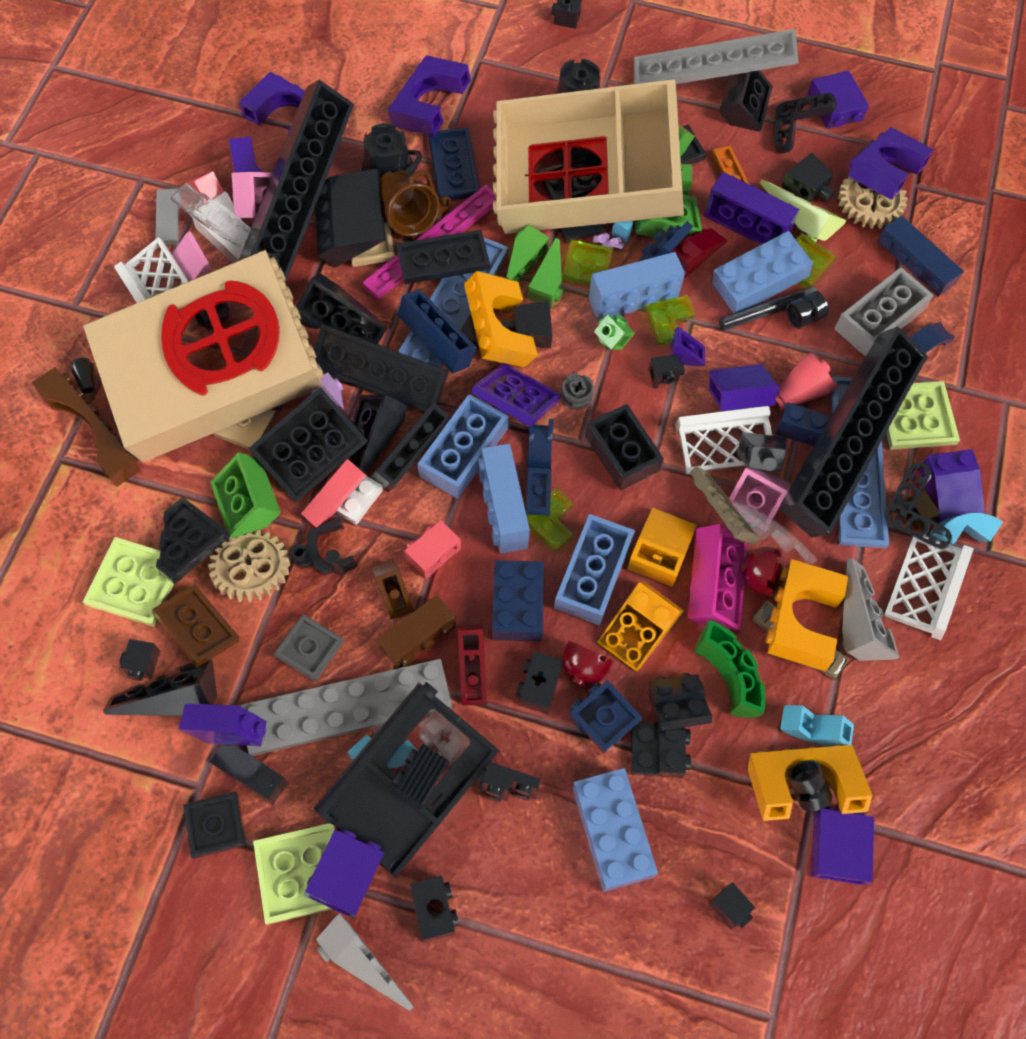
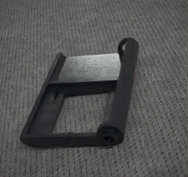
[314,681,500,878]

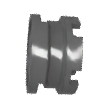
[561,373,594,410]

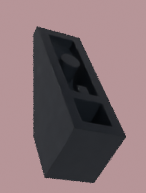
[210,744,289,806]

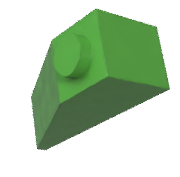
[506,224,549,282]
[528,238,563,309]

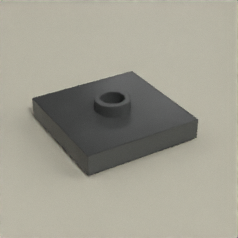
[273,614,345,682]

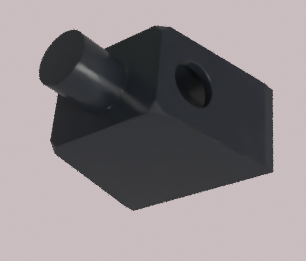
[781,153,835,202]
[501,300,552,348]
[737,432,786,472]

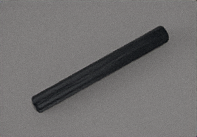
[719,286,818,330]

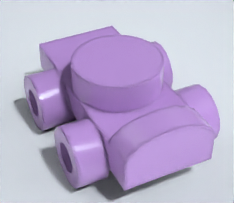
[593,233,625,250]

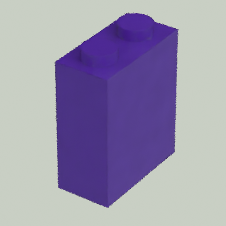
[808,70,869,129]
[709,364,779,412]
[179,704,267,747]
[811,806,874,886]
[304,829,384,919]

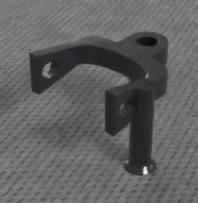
[291,517,357,575]

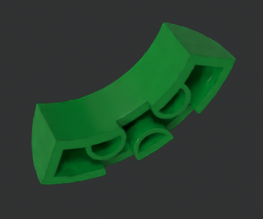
[694,620,765,718]

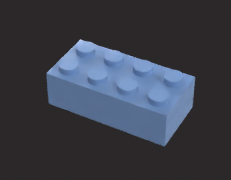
[712,231,813,314]
[588,252,685,321]
[418,394,508,499]
[478,444,530,554]
[554,514,635,626]
[572,768,658,892]

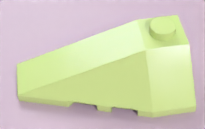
[760,180,846,242]

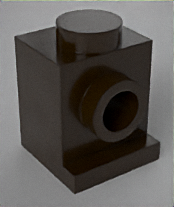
[898,490,941,531]

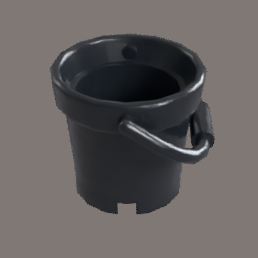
[555,59,601,94]
[361,123,422,178]

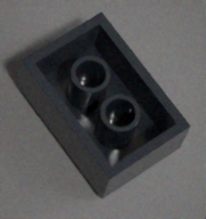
[585,404,664,491]

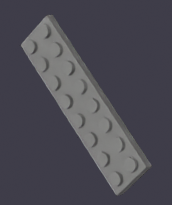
[634,29,799,84]
[241,659,452,756]

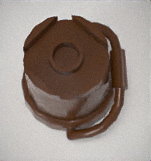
[380,169,440,240]

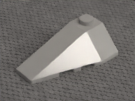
[842,558,899,661]
[316,914,415,1011]

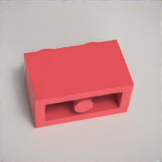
[405,520,461,579]

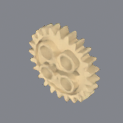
[837,176,908,229]
[208,530,290,603]

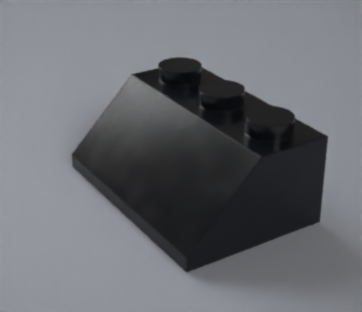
[719,70,773,132]

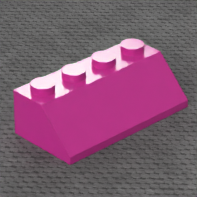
[688,523,748,632]

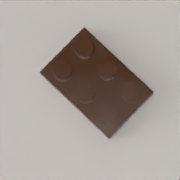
[152,584,239,668]

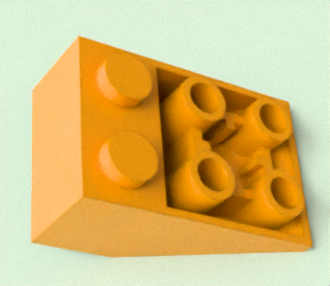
[627,508,697,587]
[597,581,684,672]

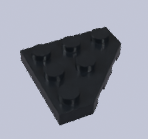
[156,497,231,585]

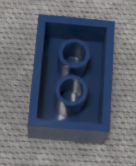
[492,560,544,642]

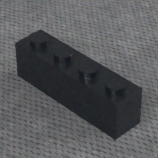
[371,403,451,492]

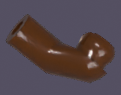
[434,196,451,225]

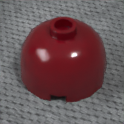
[741,547,782,596]
[562,641,614,686]

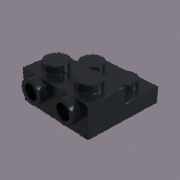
[649,673,712,731]
[631,722,691,778]
[478,762,541,802]

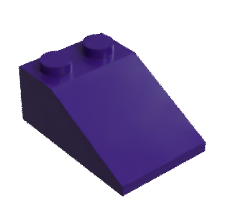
[919,449,985,524]

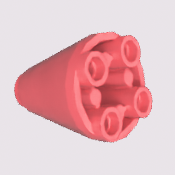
[774,353,838,411]

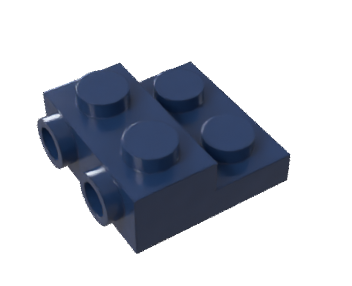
[638,221,693,261]
[568,680,643,753]

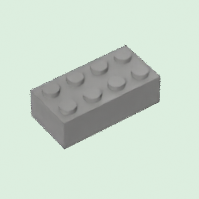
[835,267,934,357]

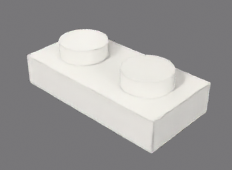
[336,476,383,525]

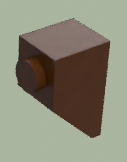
[370,558,414,620]

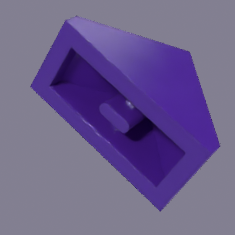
[670,327,705,367]

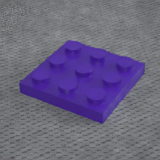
[471,363,562,426]

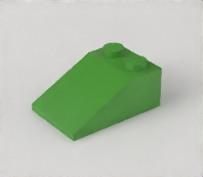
[634,194,702,238]

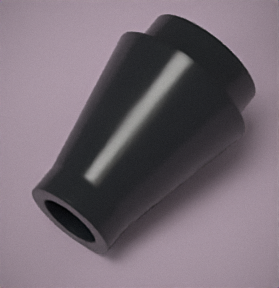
[70,358,95,393]

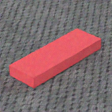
[301,459,366,528]

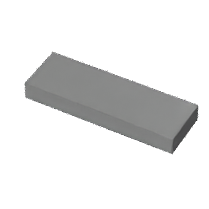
[155,188,180,245]

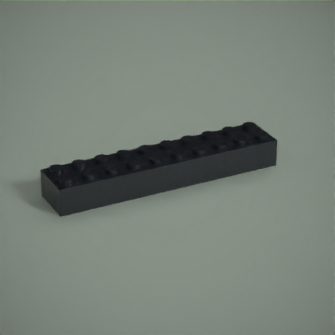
[238,79,354,284]
[779,326,928,538]

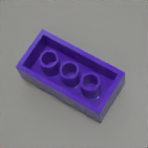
[704,172,800,245]

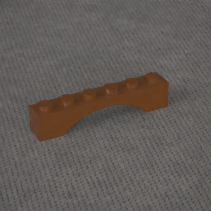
[32,367,140,487]

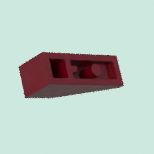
[672,228,727,279]
[457,624,487,706]

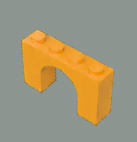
[464,271,538,368]
[766,559,848,671]
[748,745,873,821]

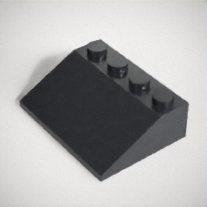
[315,169,386,268]
[248,386,368,502]

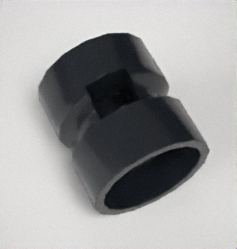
[786,291,829,329]
[787,760,833,811]

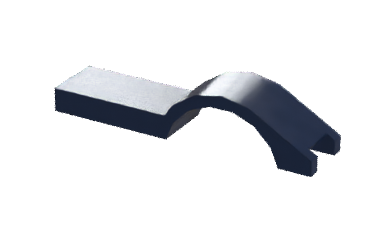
[910,322,955,354]
[526,419,553,516]

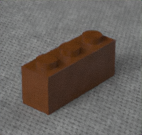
[377,595,456,669]

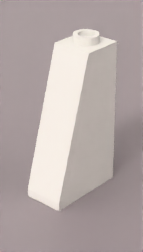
[191,191,249,263]

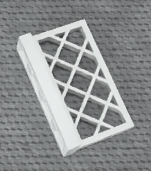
[114,237,190,303]
[675,406,772,474]
[884,537,974,640]

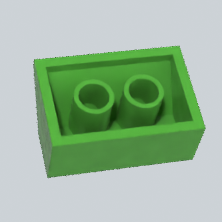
[211,452,281,538]

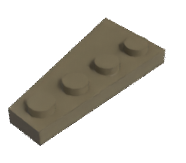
[690,466,761,545]

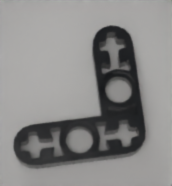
[774,93,837,153]
[884,462,953,549]

